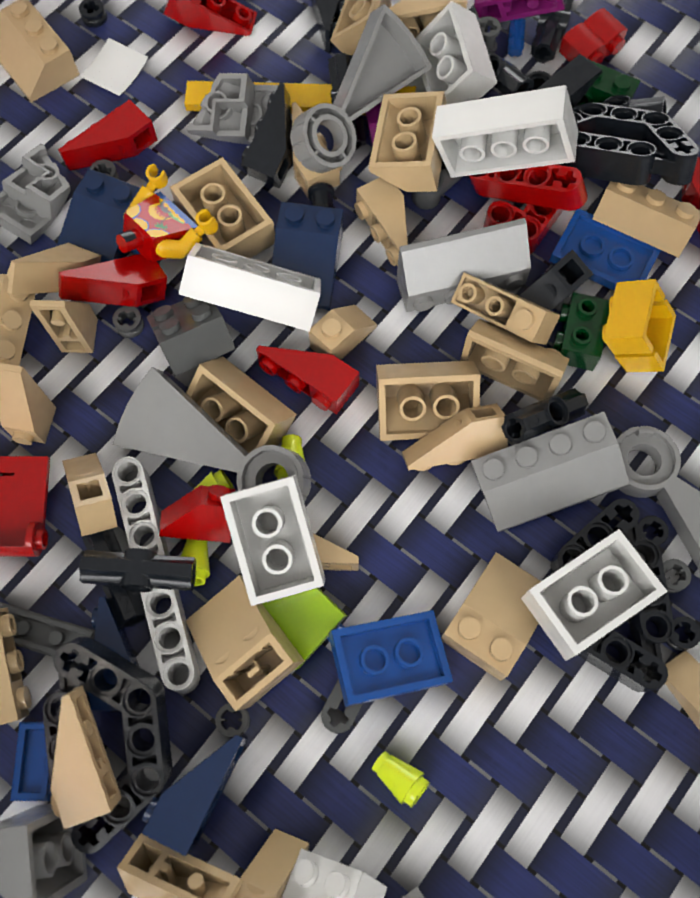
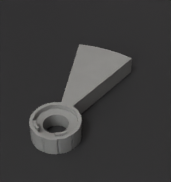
[290,4,433,173]
[112,367,311,502]
[617,426,700,572]

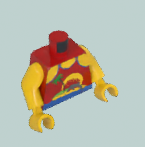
[116,164,218,262]

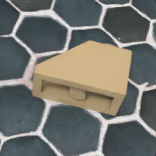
[308,305,377,360]

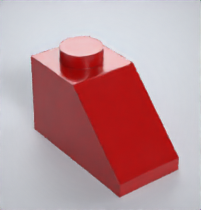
[159,485,235,543]

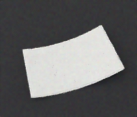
[79,38,149,96]

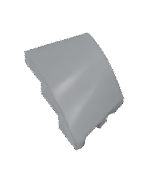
[187,73,278,145]
[0,144,71,245]

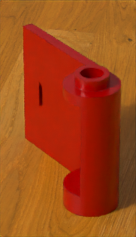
[0,456,50,557]

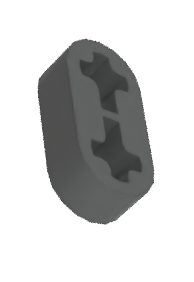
[321,678,364,734]

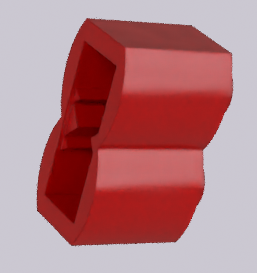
[558,8,628,64]

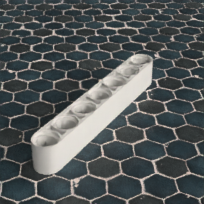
[112,456,200,694]

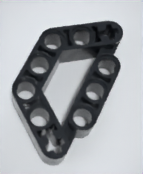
[559,103,700,186]
[550,499,674,692]
[43,637,173,854]

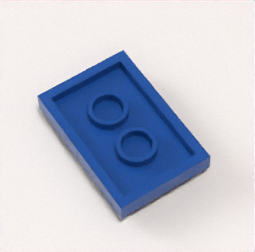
[549,209,661,291]
[328,610,453,707]

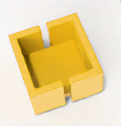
[602,279,676,372]

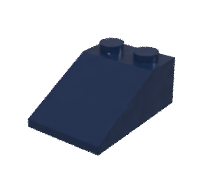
[57,169,140,263]
[272,202,344,310]
[142,735,248,856]

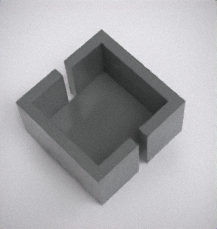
[146,296,236,376]

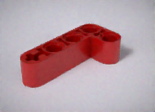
[483,164,584,255]
[469,165,588,211]

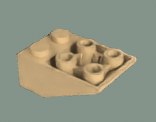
[186,575,305,712]

